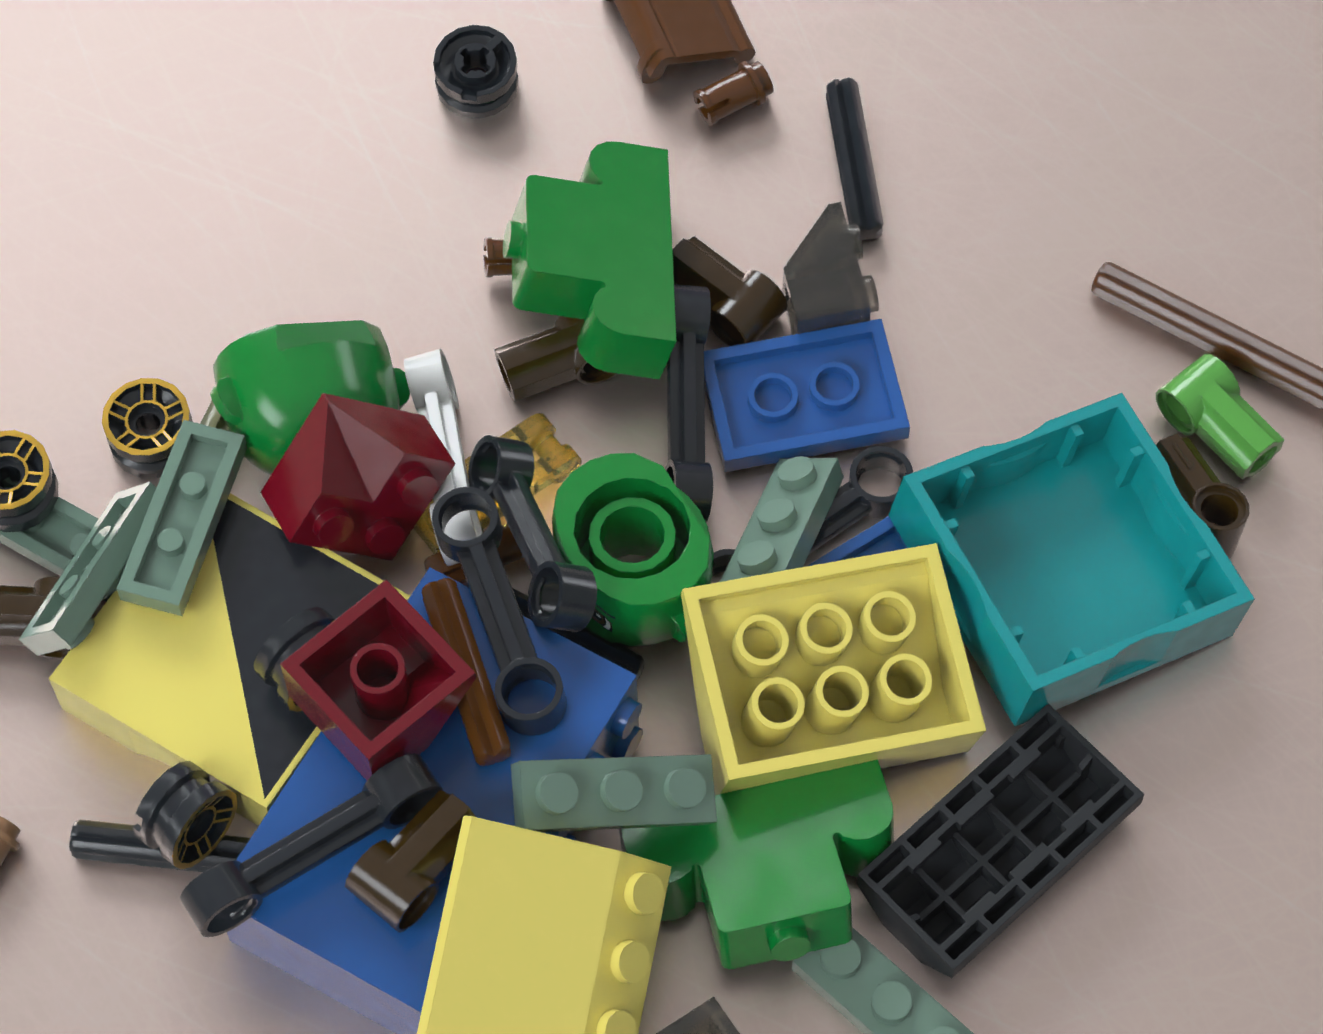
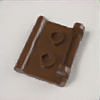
[606,0,756,84]

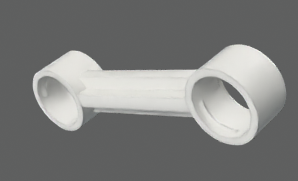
[404,349,483,566]

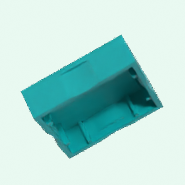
[888,393,1255,727]

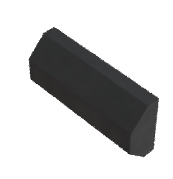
[857,704,1144,978]

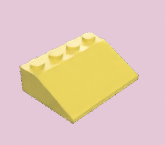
[681,543,986,795]
[417,816,672,1034]

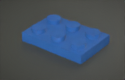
[704,319,910,472]

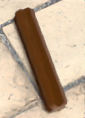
[421,578,511,766]

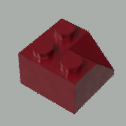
[260,393,456,561]
[280,579,476,780]

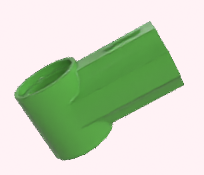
[1156,354,1284,480]

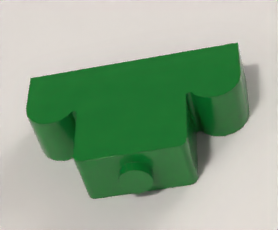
[503,141,676,380]
[619,759,894,969]

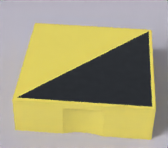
[49,493,410,826]

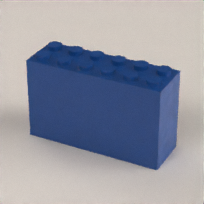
[227,567,643,1034]

